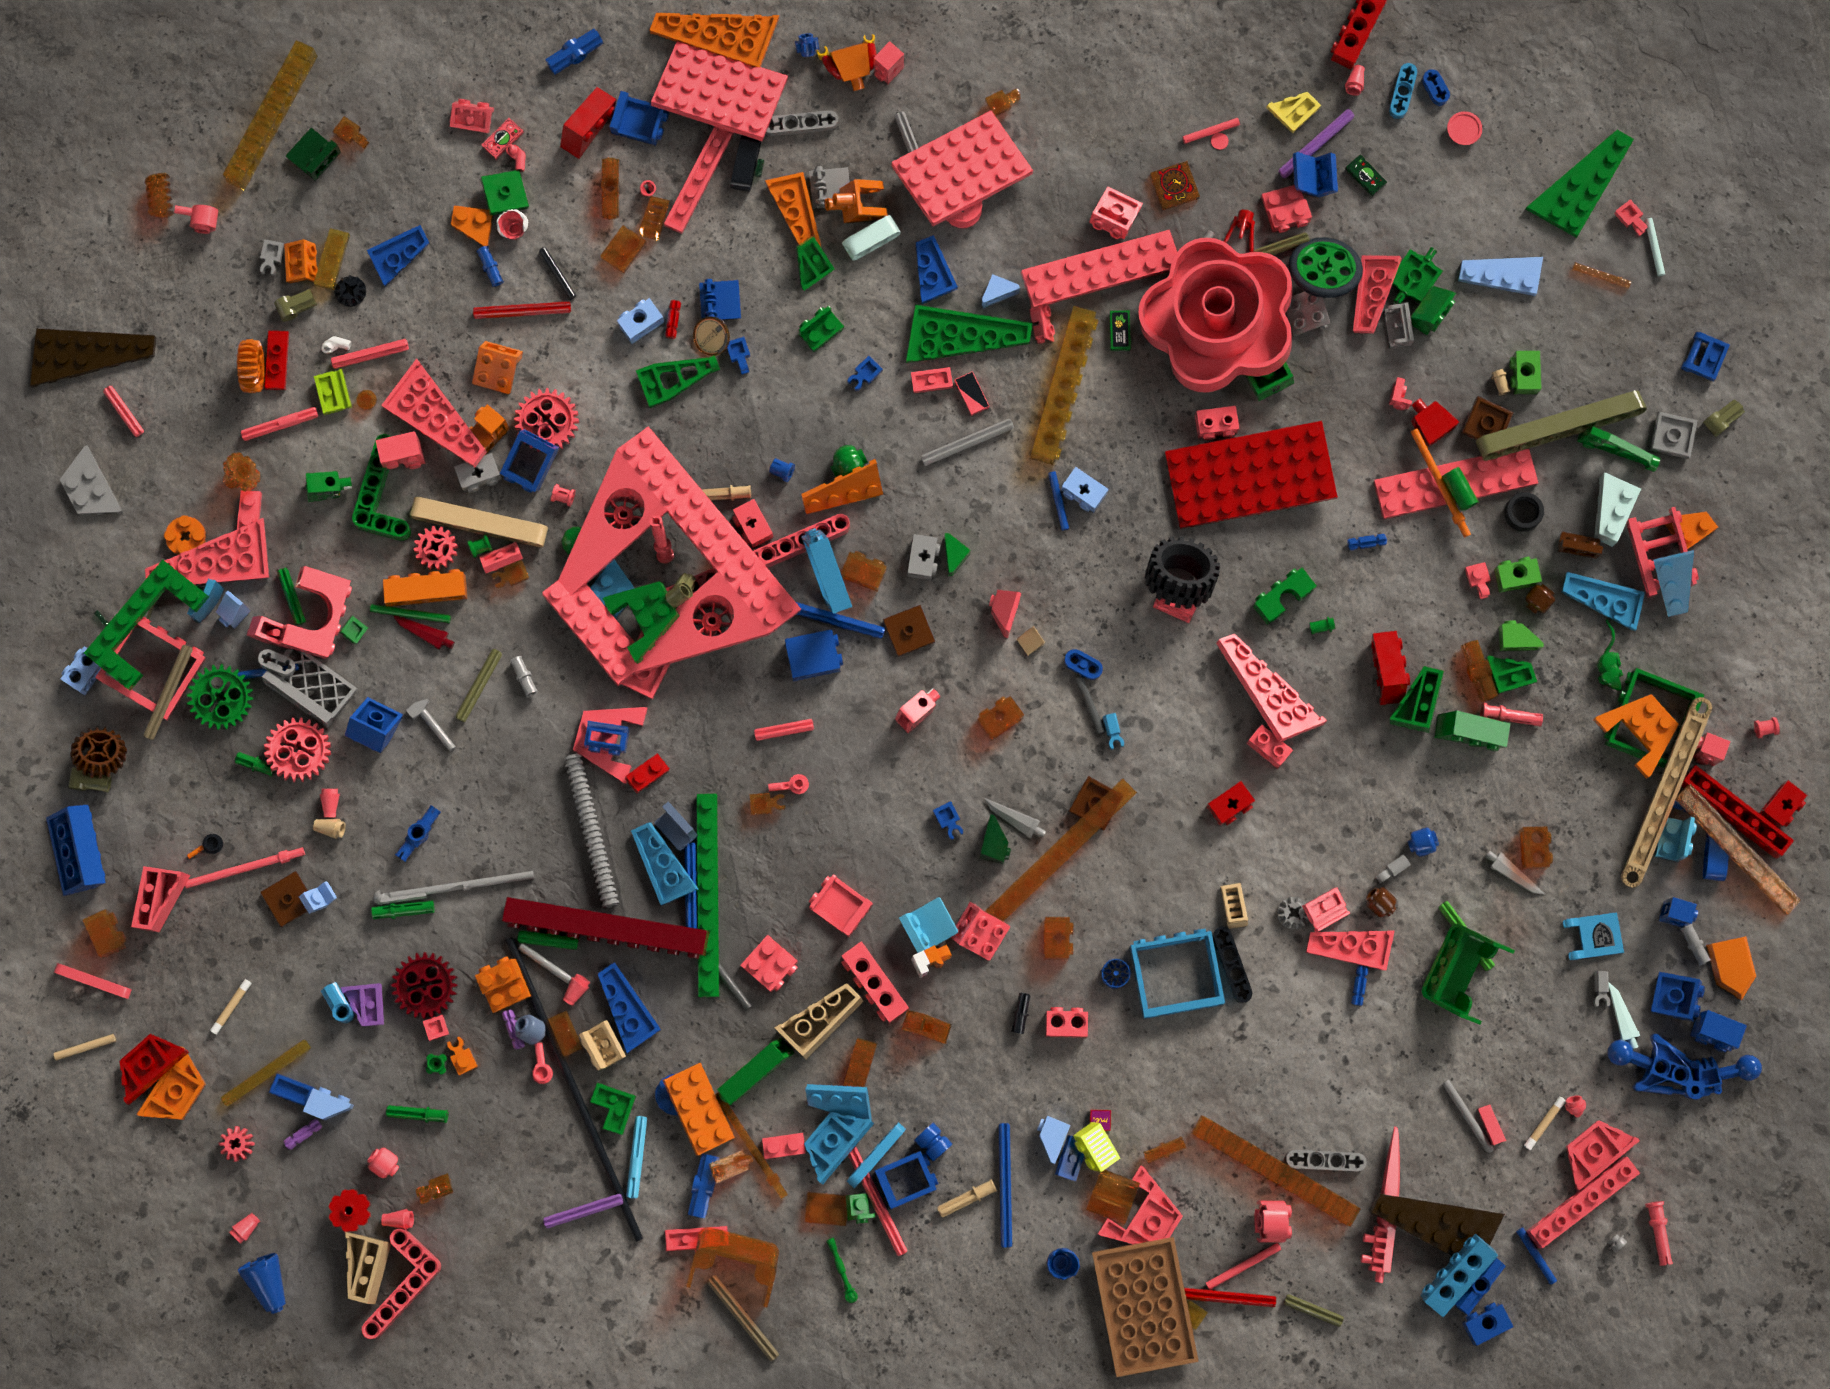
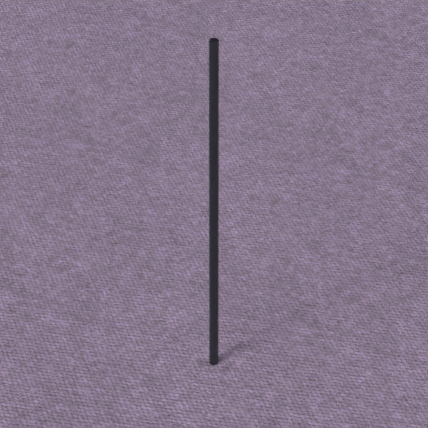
[505,937,643,1242]

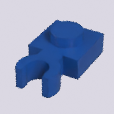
[847,356,883,391]
[933,801,963,840]

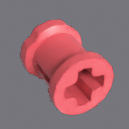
[551,484,576,507]
[1754,717,1780,738]

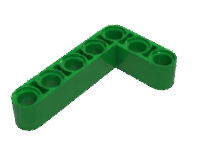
[352,434,411,541]

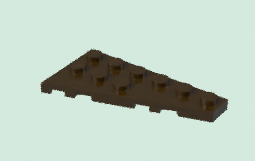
[30,328,156,388]
[1369,1193,1505,1262]

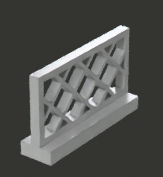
[262,649,358,729]

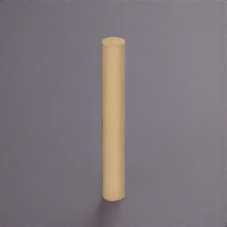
[54,1034,116,1061]

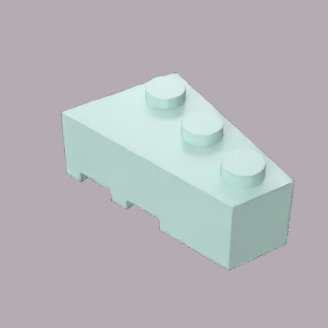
[1594,472,1641,547]

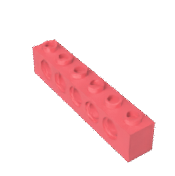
[1526,1157,1640,1248]

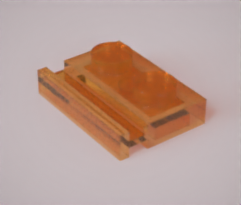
[600,225,647,274]
[805,1192,847,1226]

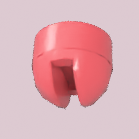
[640,180,656,197]

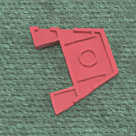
[573,707,648,784]
[1098,1165,1183,1244]

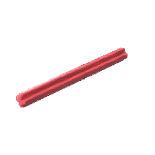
[848,1146,907,1256]

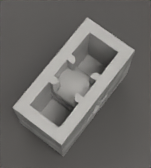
[454,453,502,493]
[907,534,941,581]

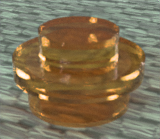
[357,390,377,410]

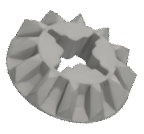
[1277,897,1309,929]

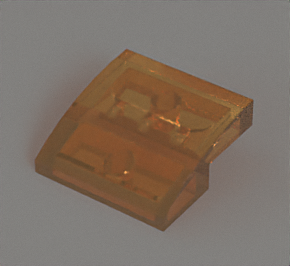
[1086,1170,1140,1224]

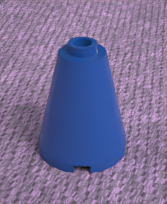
[238,1253,286,1314]

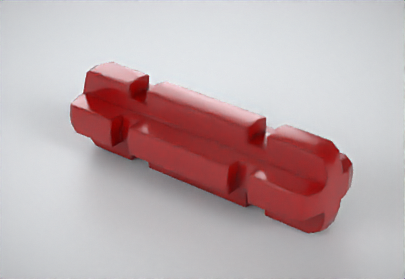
[665,300,681,339]

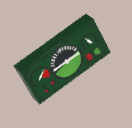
[1345,154,1387,196]

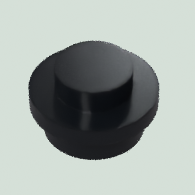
[202,834,223,854]

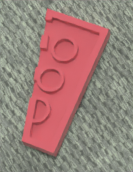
[1306,931,1394,971]

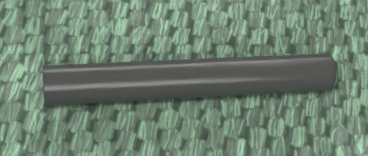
[1075,676,1106,735]
[719,963,752,1010]

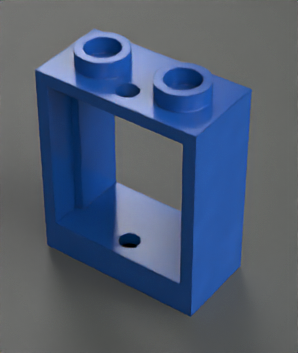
[500,429,560,493]
[875,1151,939,1209]

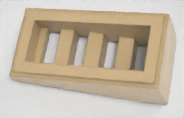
[1220,883,1248,929]

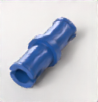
[476,246,504,287]

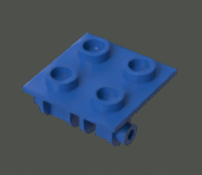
[699,279,741,320]

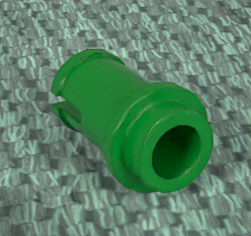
[1309,616,1336,635]

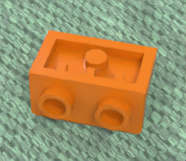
[284,239,318,284]

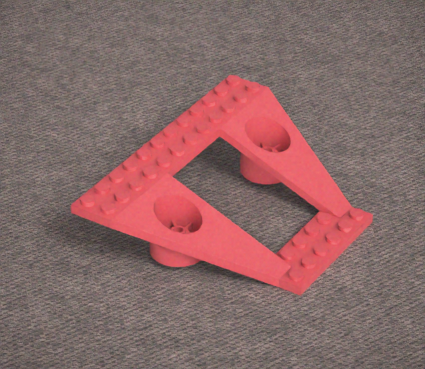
[542,426,801,686]

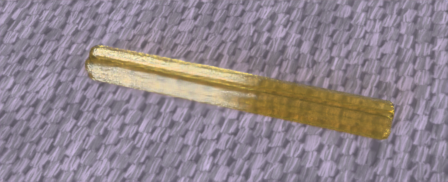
[221,1040,311,1106]

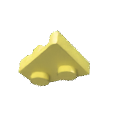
[1266,92,1321,133]

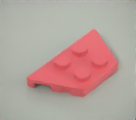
[1566,1120,1640,1191]

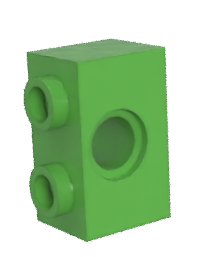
[1510,351,1541,394]
[1494,557,1542,593]

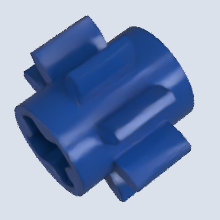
[795,33,819,57]

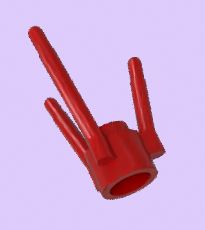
[1223,209,1255,253]

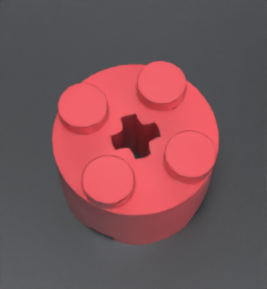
[1254,1200,1292,1243]

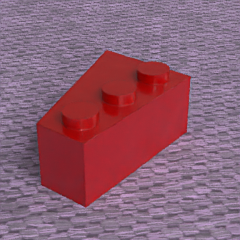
[560,87,616,159]
[1371,631,1410,705]

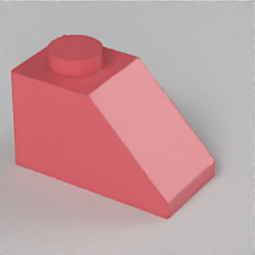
[247,616,291,649]

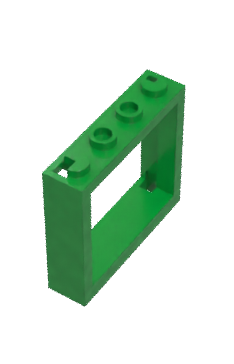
[1604,668,1704,768]

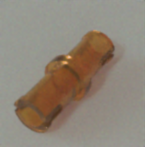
[1143,1136,1186,1164]

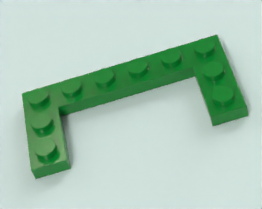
[84,559,209,691]

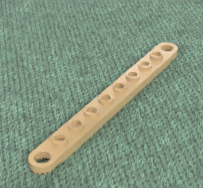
[1621,697,1712,887]

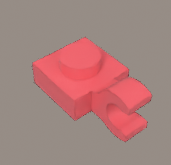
[1614,199,1648,236]
[1465,562,1491,599]

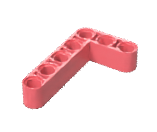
[362,1229,441,1339]

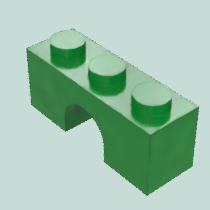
[1253,568,1317,625]

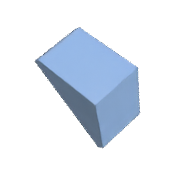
[982,274,1020,308]

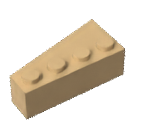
[775,983,864,1059]

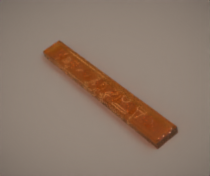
[1675,784,1801,915]

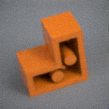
[469,404,510,455]

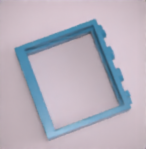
[801,528,852,614]
[1129,929,1225,1019]

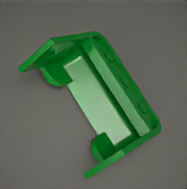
[1422,924,1515,1025]

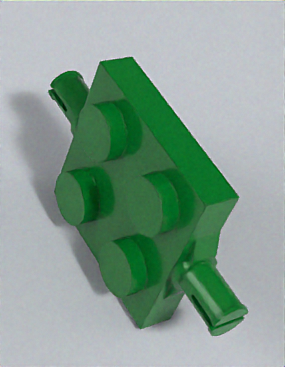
[1392,247,1443,304]

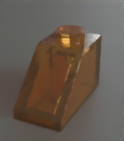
[902,1010,952,1044]

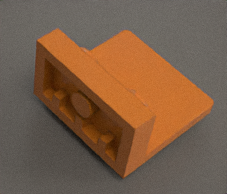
[472,341,523,394]

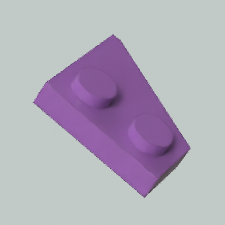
[341,983,384,1027]

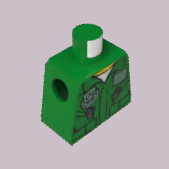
[306,471,352,503]

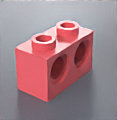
[1045,1007,1088,1038]

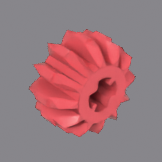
[219,1126,255,1162]

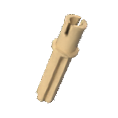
[701,485,751,501]
[937,1179,997,1217]

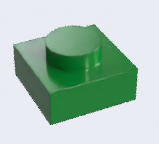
[339,616,368,644]

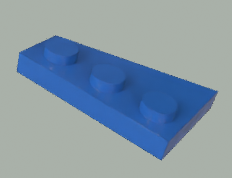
[916,235,958,304]

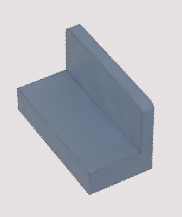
[655,802,698,851]

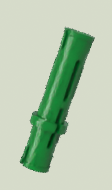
[372,900,435,920]

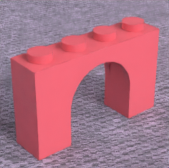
[278,566,352,659]

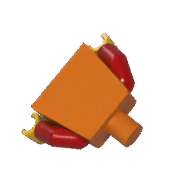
[816,34,877,91]

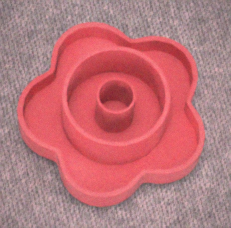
[1138,238,1292,393]

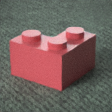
[376,431,426,469]

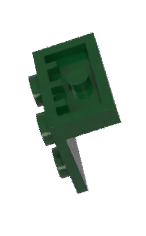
[286,128,341,181]

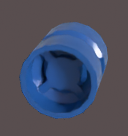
[914,1122,953,1162]

